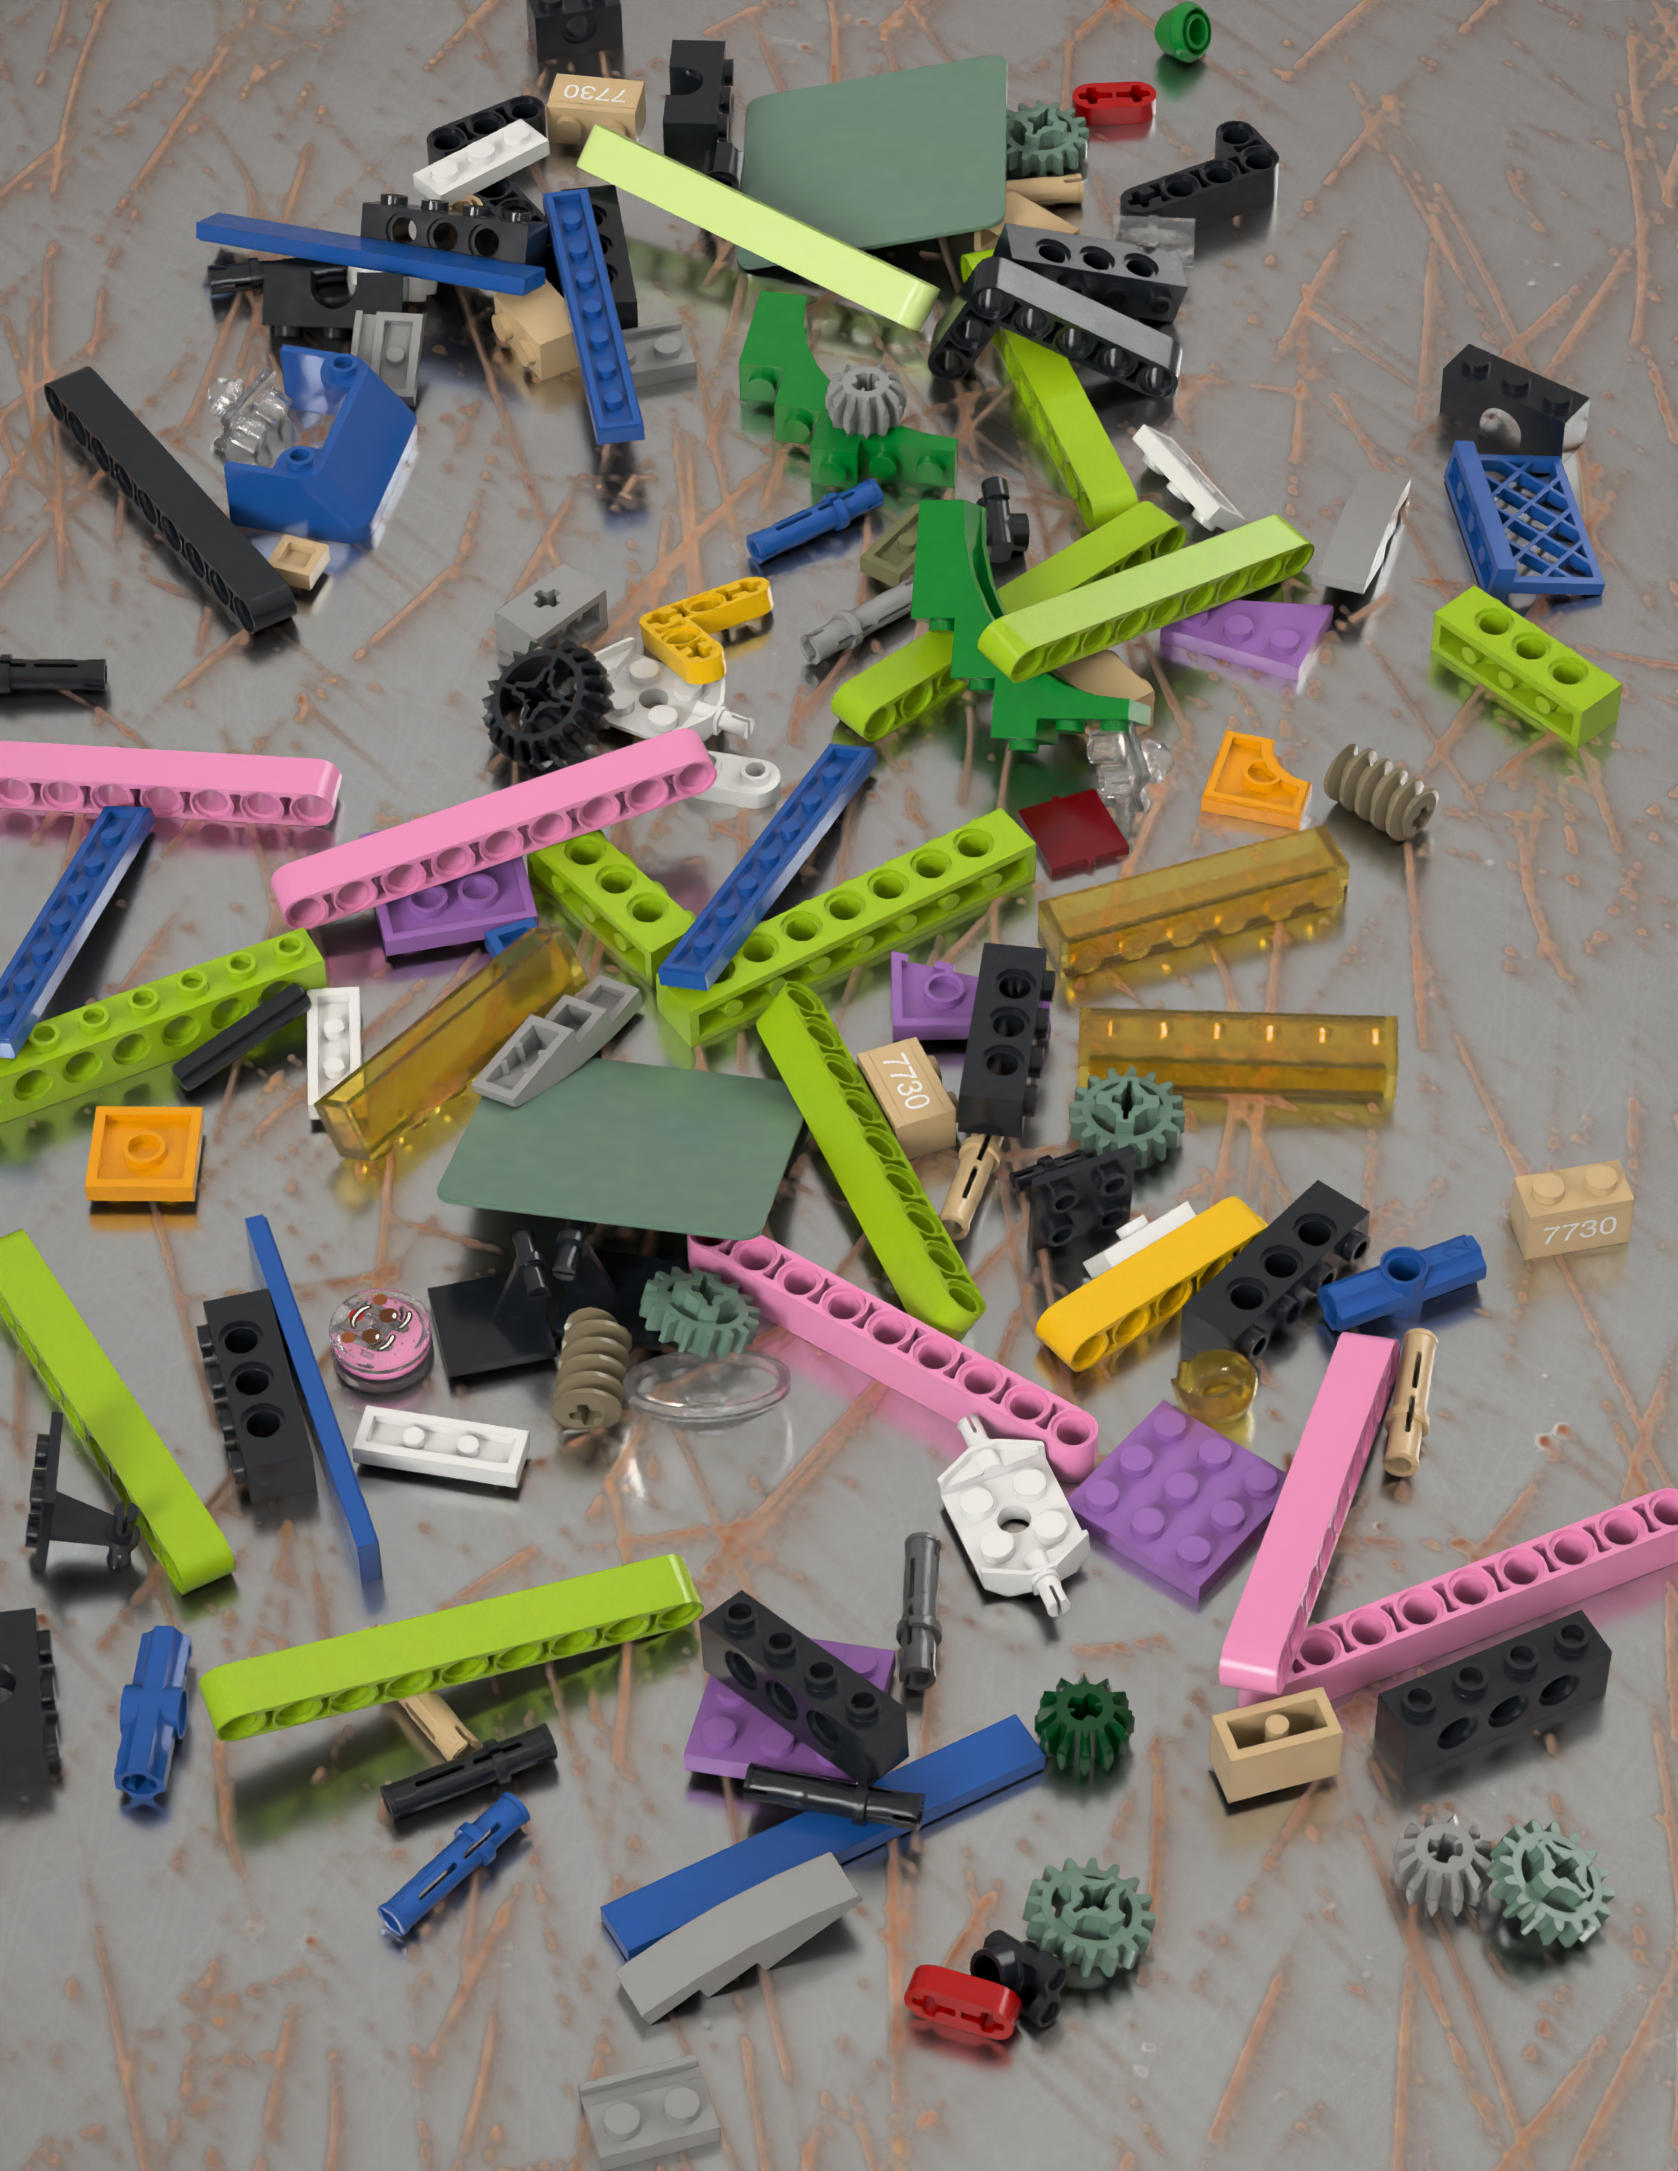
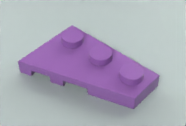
[1160,600,1334,682]
[891,950,1051,1040]

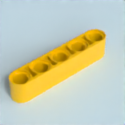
[1035,1196,1269,1372]

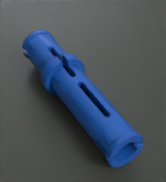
[746,478,884,564]
[377,1792,531,1937]

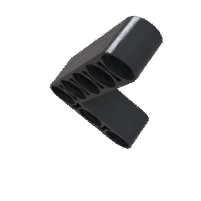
[427,95,559,283]
[927,257,1183,398]

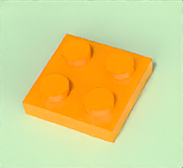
[85,1106,205,1201]

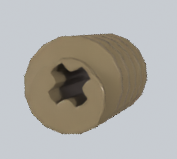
[1324,744,1439,841]
[551,1307,633,1429]

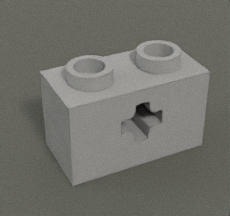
[495,563,608,659]

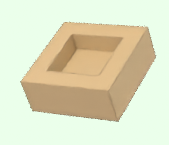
[267,534,330,590]

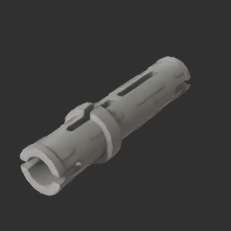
[799,575,914,665]

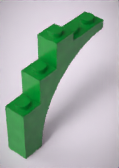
[739,291,958,488]
[911,499,1151,754]

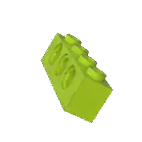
[1431,585,1622,749]
[527,829,697,989]

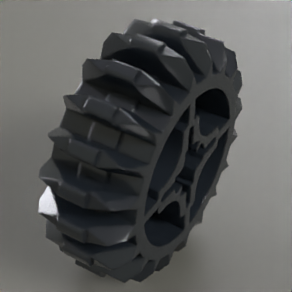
[481,637,615,772]

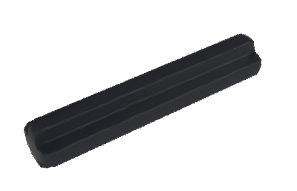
[172,983,312,1091]

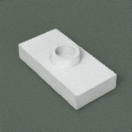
[1083,1201,1196,1279]

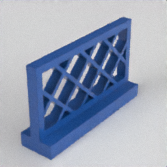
[1444,440,1605,605]

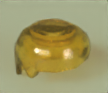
[1171,1348,1258,1425]

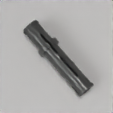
[896,1532,942,1690]

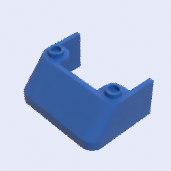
[224,344,418,544]

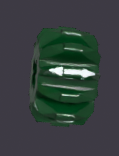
[1034,1673,1135,1776]

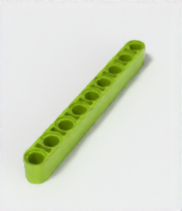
[960,248,1138,532]
[830,501,1187,742]
[977,514,1315,683]
[756,981,986,1343]
[0,1229,236,1595]
[198,1554,704,1742]

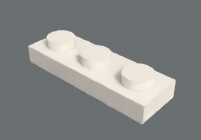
[413,119,550,206]
[1132,424,1247,532]
[307,986,363,1120]
[352,1405,530,1488]

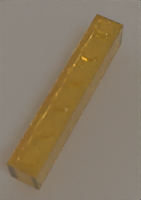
[1038,824,1350,979]
[313,927,590,1162]
[1077,1007,1399,1099]

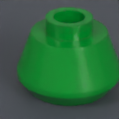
[1155,1,1212,63]

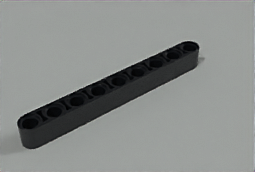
[44,366,297,635]

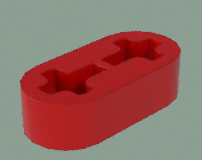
[1072,81,1157,126]
[903,1964,1023,2040]

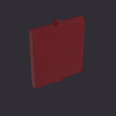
[1017,788,1129,876]

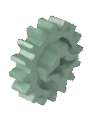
[1007,100,1089,177]
[1069,1066,1185,1168]
[639,1267,761,1359]
[1486,1819,1615,1948]
[1022,1857,1156,1978]

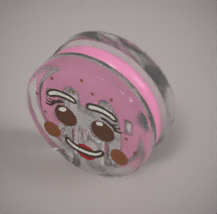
[329,1288,434,1393]

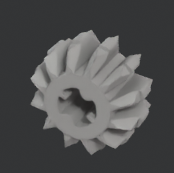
[825,361,907,440]
[1392,1813,1493,1917]

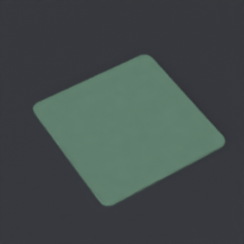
[737,55,1008,270]
[437,1058,804,1241]

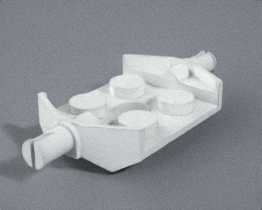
[594,637,754,743]
[937,1414,1090,1617]

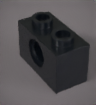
[526,0,623,62]

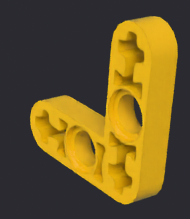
[639,577,774,685]

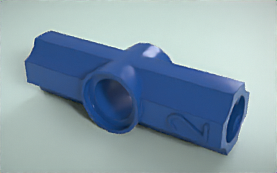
[1318,1234,1487,1332]
[114,1626,193,1799]

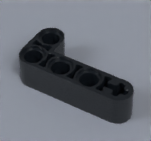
[1119,120,1279,247]

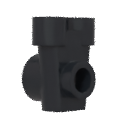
[976,476,1030,563]
[970,1930,1070,2027]

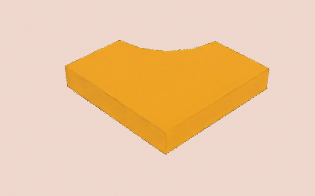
[1201,730,1312,830]

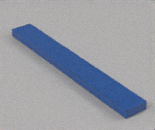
[542,189,645,445]
[196,212,546,296]
[658,743,877,991]
[0,806,155,1058]
[245,1214,382,1583]
[600,1714,1046,1961]

